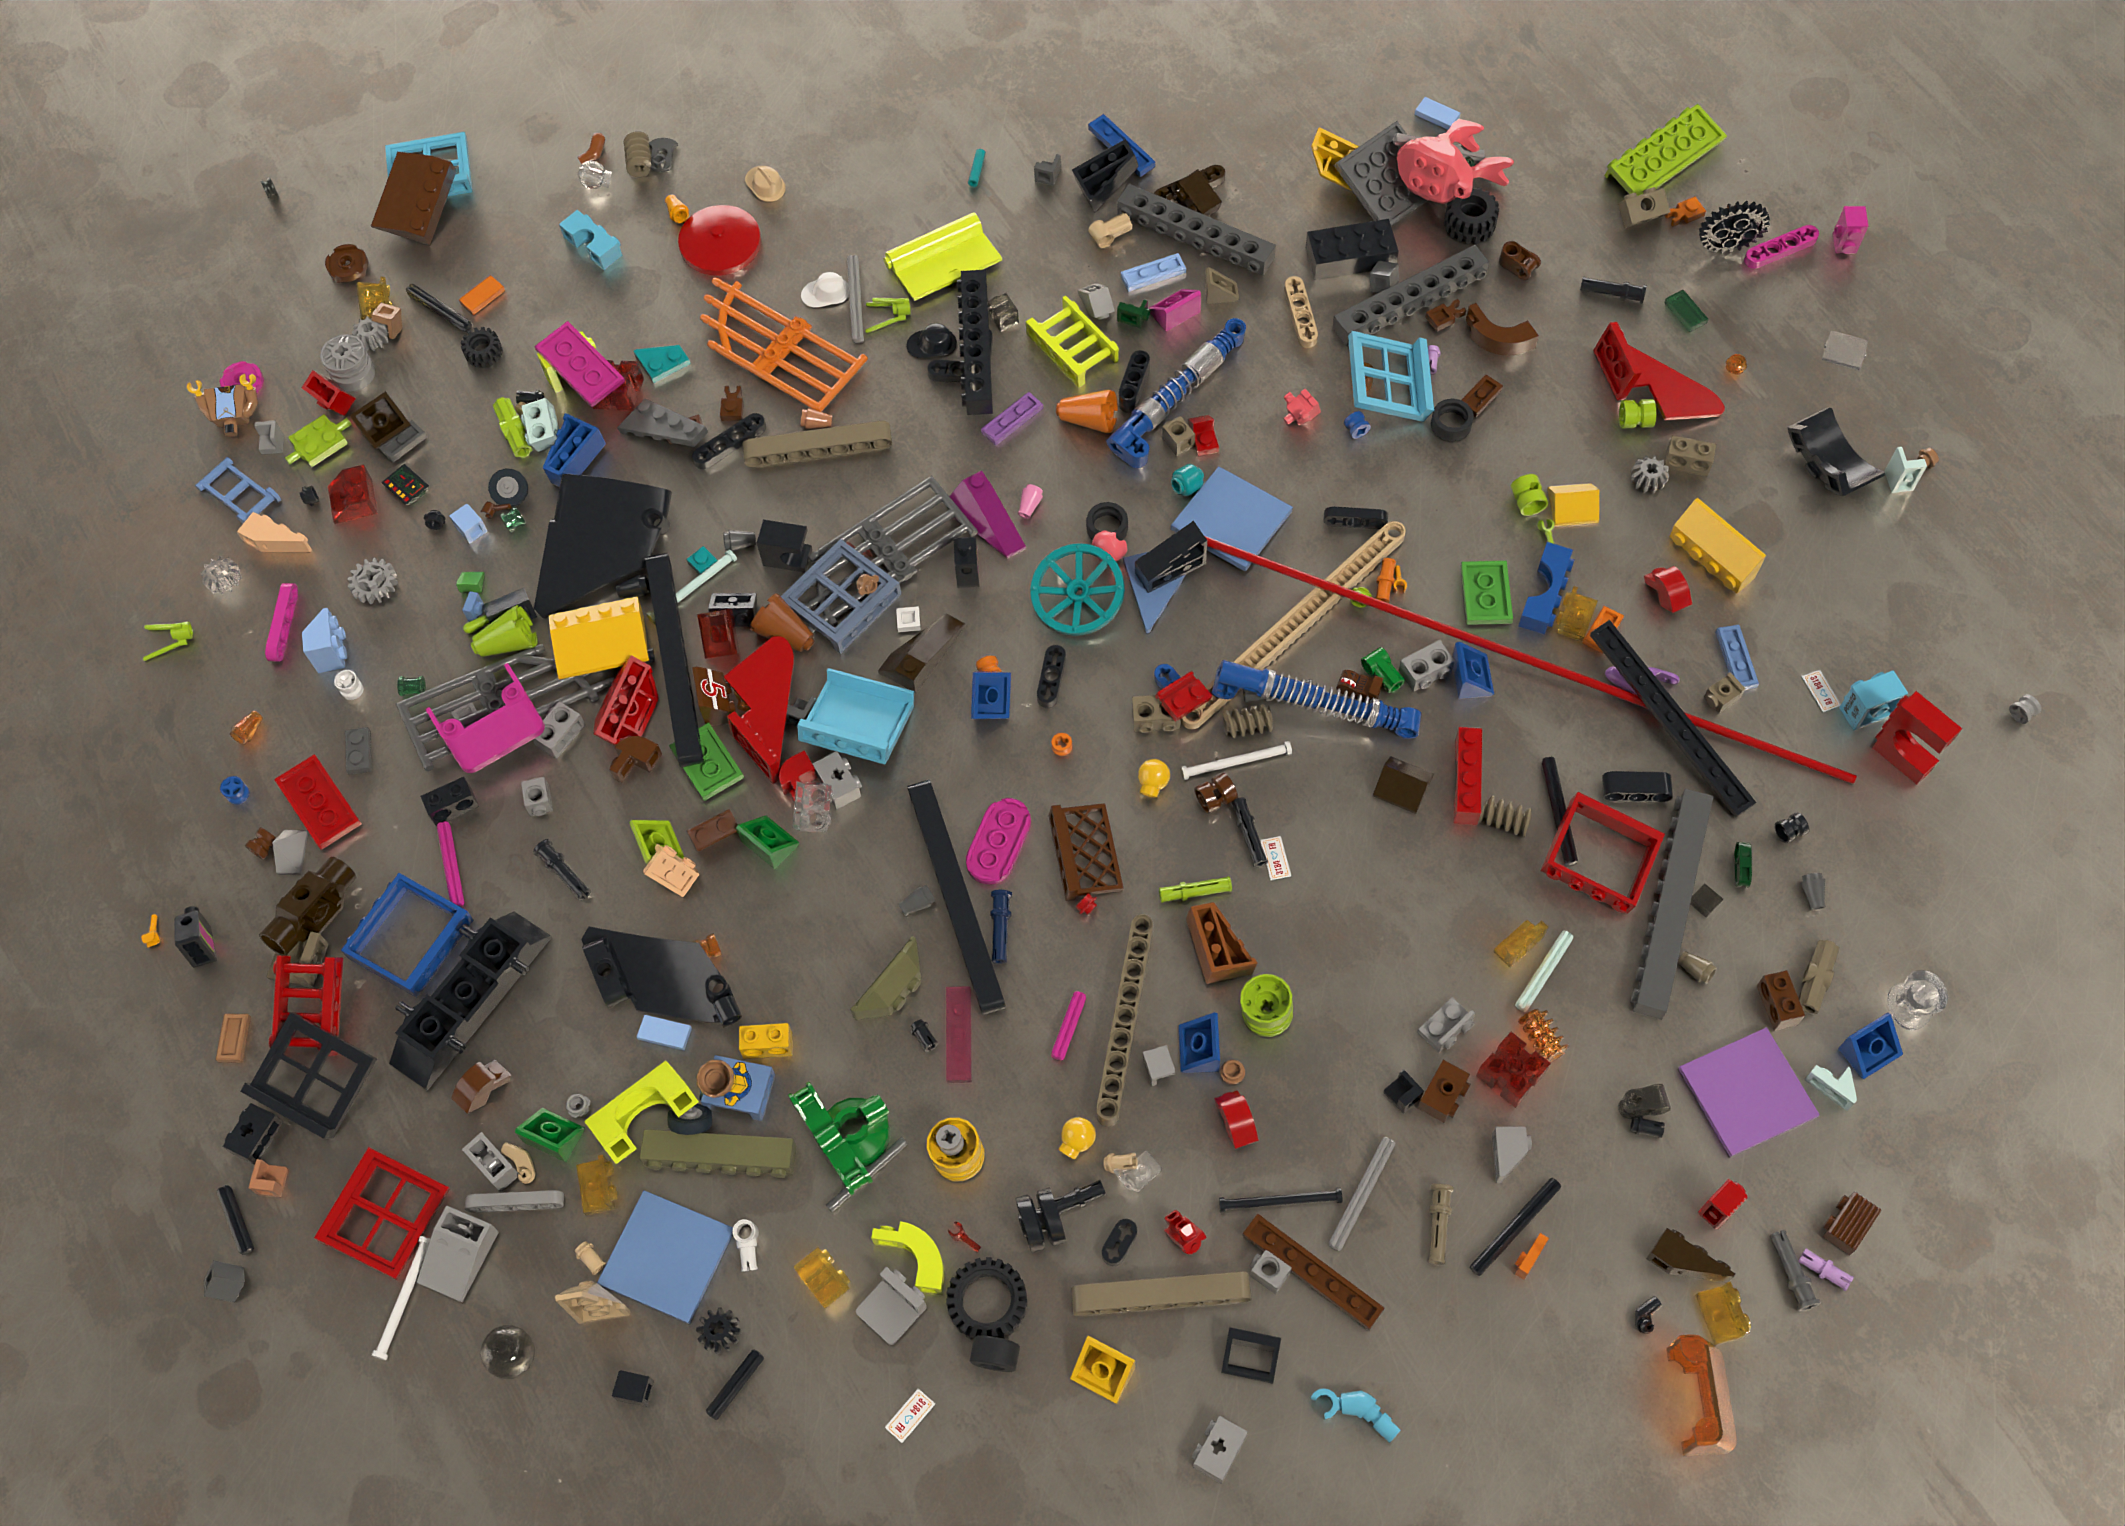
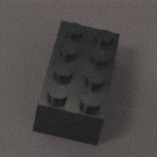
[1305,219,1399,280]

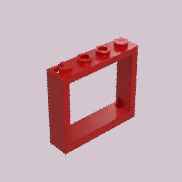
[1540,792,1665,914]

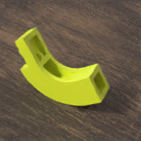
[871,1221,945,1295]

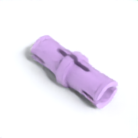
[1798,1248,1854,1291]

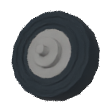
[488,468,528,508]
[667,1104,712,1135]

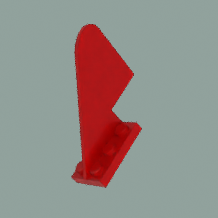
[1593,322,1725,420]
[724,636,794,784]

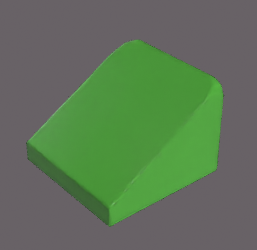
[456,572,485,593]

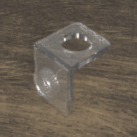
[1114,1151,1162,1192]

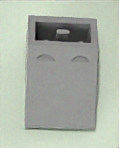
[416,1205,499,1302]

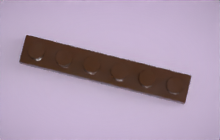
[1242,1214,1385,1330]

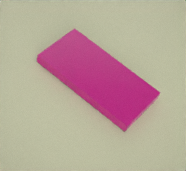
[534,321,625,407]

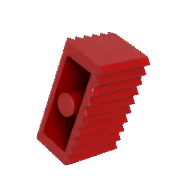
[1698,1179,1748,1229]

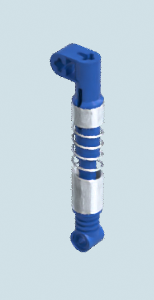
[1106,318,1246,468]

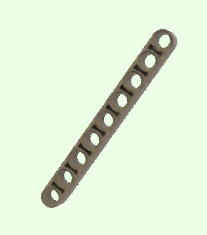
[1097,914,1153,1127]

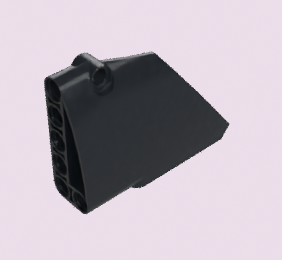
[534,474,672,619]

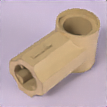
[1088,213,1132,248]

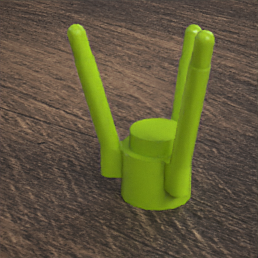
[865,298,911,333]
[143,621,193,661]

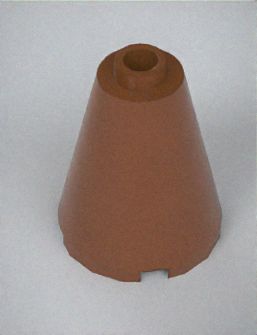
[750,593,815,652]

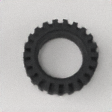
[946,1257,1028,1339]

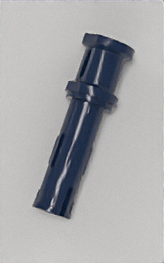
[990,889,1012,964]

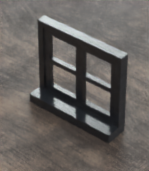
[240,1012,377,1139]

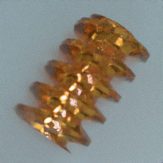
[1518,1009,1569,1065]

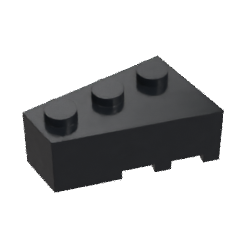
[1072,139,1139,213]
[1135,520,1208,593]

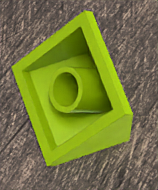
[629,820,684,864]

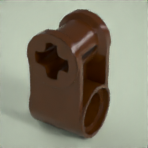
[1499,241,1541,280]

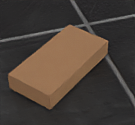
[216,1014,251,1063]

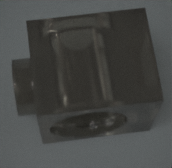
[988,293,1019,332]

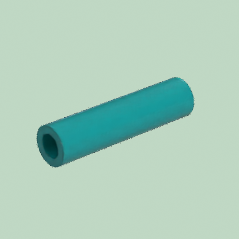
[968,149,986,187]

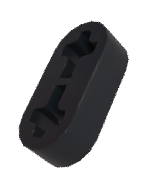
[1102,1219,1137,1266]

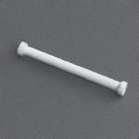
[1181,741,1292,780]
[371,1236,430,1361]

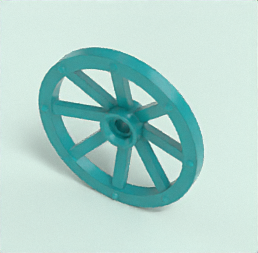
[1030,543,1125,636]

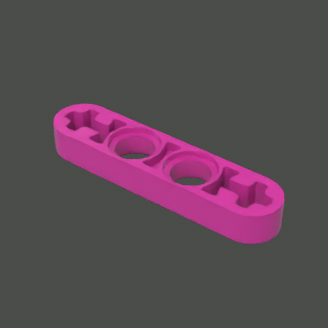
[1744,225,1819,269]
[265,583,298,662]

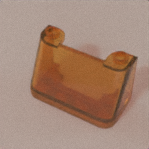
[1666,1334,1737,1457]

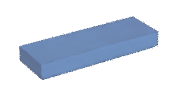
[1715,625,1759,690]

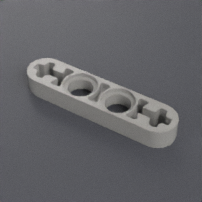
[465,1190,564,1212]

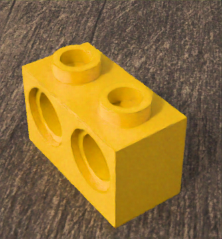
[739,1023,793,1059]

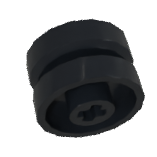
[1015,1187,1066,1253]

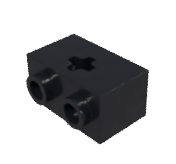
[222,1103,283,1165]

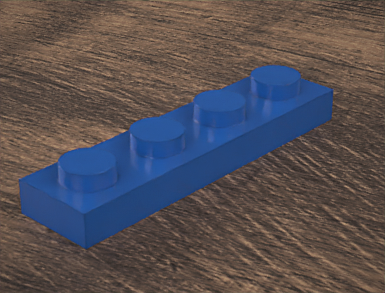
[1088,114,1155,177]

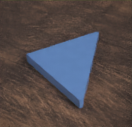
[1123,552,1186,634]

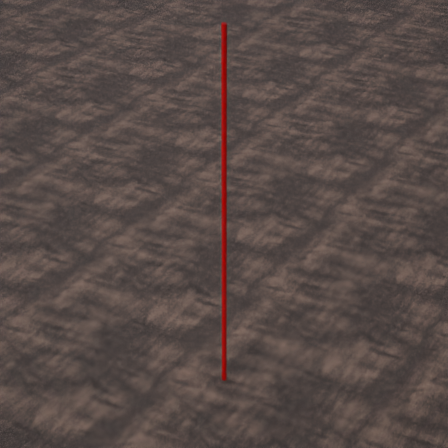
[1205,536,1857,784]

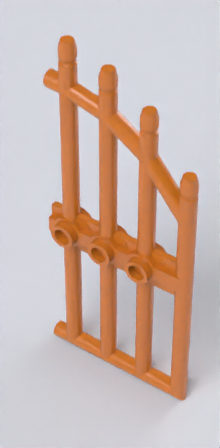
[700,277,868,412]

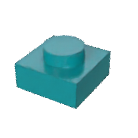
[686,546,718,575]

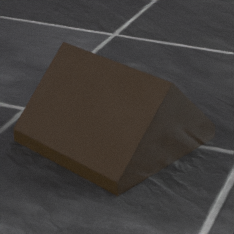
[1373,756,1434,814]

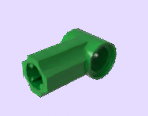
[1361,647,1405,693]

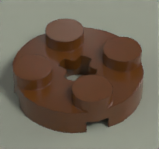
[325,244,369,283]

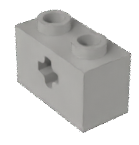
[813,751,862,810]
[462,1132,519,1192]
[1192,1415,1248,1484]

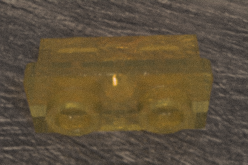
[1556,586,1598,641]
[1494,920,1549,968]
[576,1154,618,1215]
[1696,1282,1751,1346]

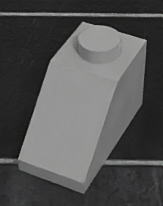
[1077,283,1115,320]
[1492,1126,1532,1183]

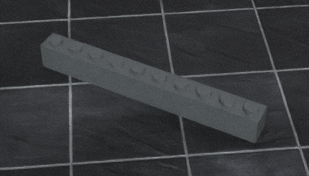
[1630,789,1713,1020]

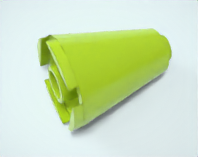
[471,605,538,657]

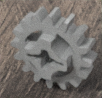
[347,558,398,604]

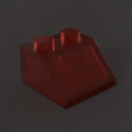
[328,464,378,524]

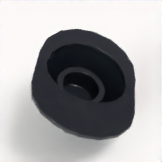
[906,323,957,358]

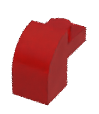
[1644,566,1692,613]
[779,750,818,809]
[1214,1090,1259,1149]

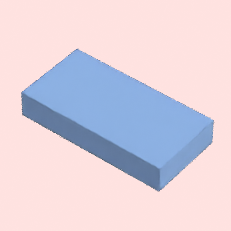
[1414,97,1460,130]
[637,1015,692,1051]

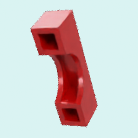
[1454,727,1482,825]

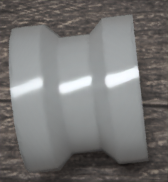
[2009,694,2041,724]
[936,1125,964,1156]

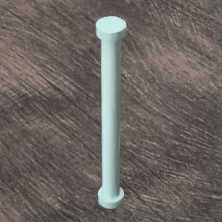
[646,549,737,624]

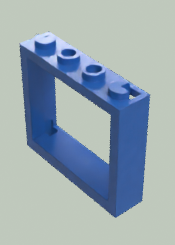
[341,873,474,998]

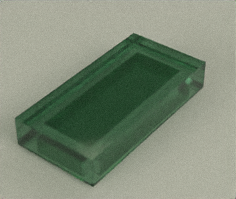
[1664,290,1708,332]

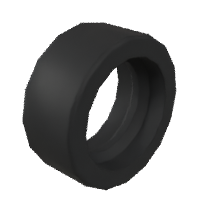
[1431,398,1474,442]
[1086,502,1128,541]

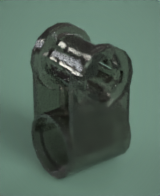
[1618,1084,1671,1119]

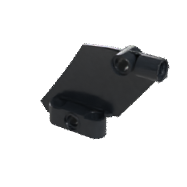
[581,926,742,1028]

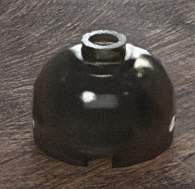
[480,1325,535,1379]

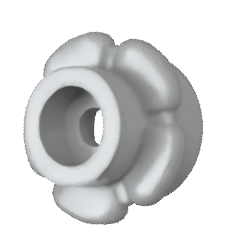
[566,1094,590,1118]

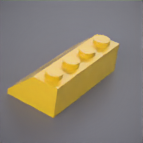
[1669,498,1766,594]

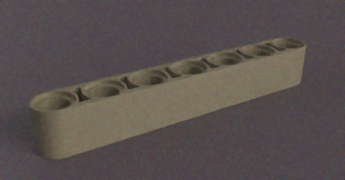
[742,421,892,468]
[1071,1272,1251,1316]

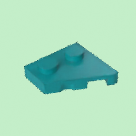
[633,345,691,383]

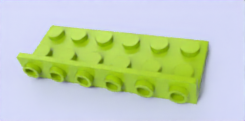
[1604,104,1727,196]

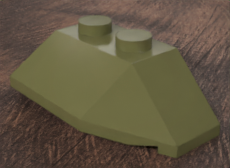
[850,936,921,1020]

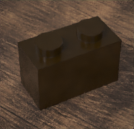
[1175,169,1222,216]

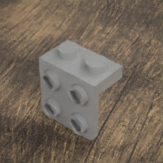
[856,1267,927,1345]

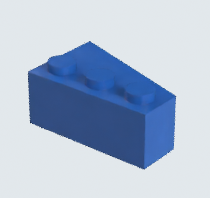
[543,413,606,487]

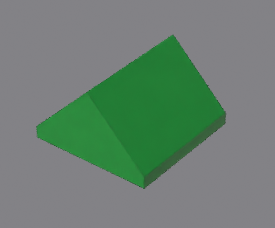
[736,815,799,869]
[515,1108,585,1162]

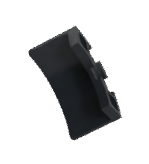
[1787,407,1885,496]

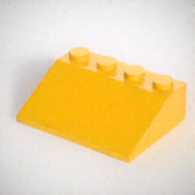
[549,597,649,680]

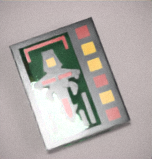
[381,463,429,505]

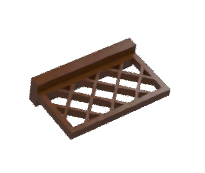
[1048,803,1123,901]

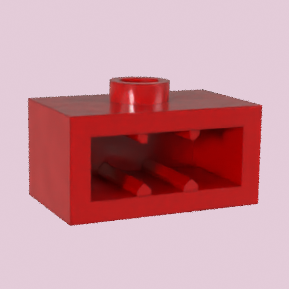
[301,370,356,416]

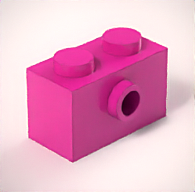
[1833,206,1869,254]

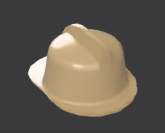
[745,166,786,202]

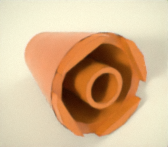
[1056,389,1118,433]

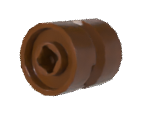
[1194,772,1238,814]

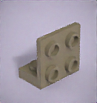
[267,932,329,988]

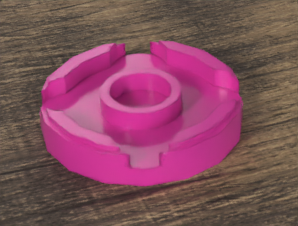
[219,361,264,393]

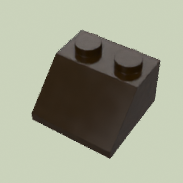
[349,391,411,450]

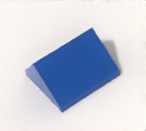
[1452,642,1494,699]
[971,671,1011,719]
[1179,1012,1220,1073]
[1838,1012,1903,1079]

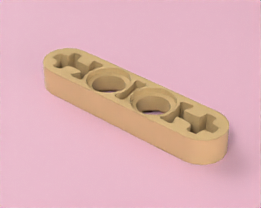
[1284,276,1318,348]

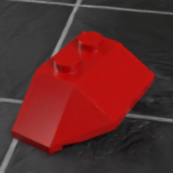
[593,655,659,745]

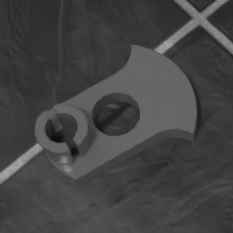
[649,138,678,172]

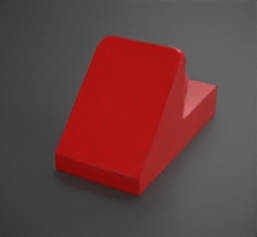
[1188,415,1219,456]

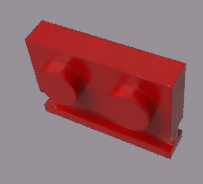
[1155,671,1212,722]

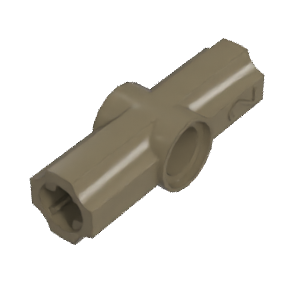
[1799,940,1840,1014]

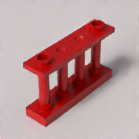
[269,956,343,1056]

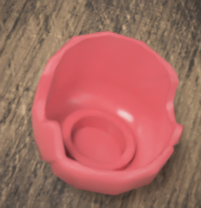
[1092,530,1128,561]

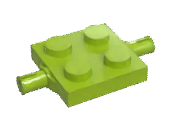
[284,414,352,467]

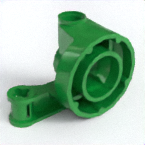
[788,1081,890,1196]

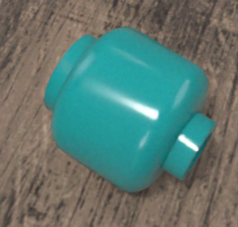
[1171,464,1204,496]

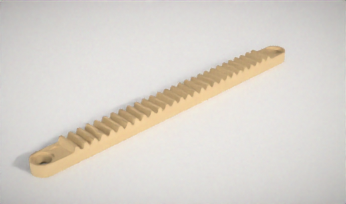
[1181,521,1406,729]

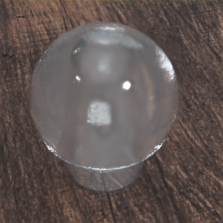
[578,160,612,189]

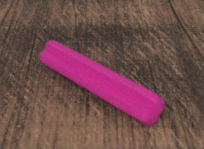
[1051,991,1086,1061]

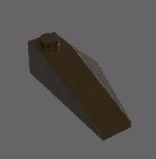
[878,613,966,693]

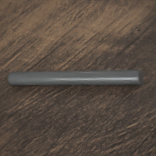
[826,1137,908,1212]

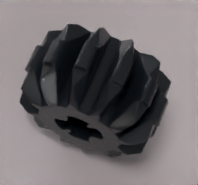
[696,1307,741,1354]

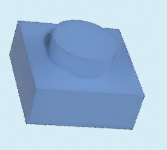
[462,591,484,622]

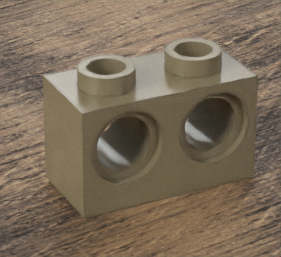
[1664,435,1716,476]
[1132,695,1180,733]

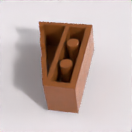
[1186,902,1258,984]

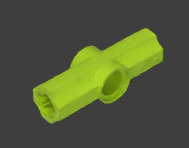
[493,397,533,458]

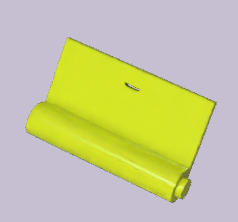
[883,212,1002,301]

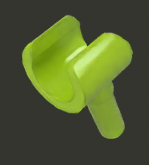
[1537,519,1554,544]

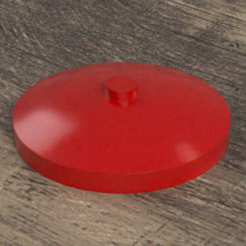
[678,205,761,276]

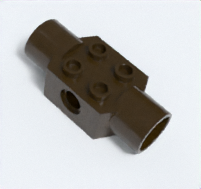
[259,857,357,956]

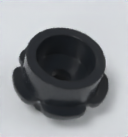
[300,485,319,506]
[424,510,446,530]

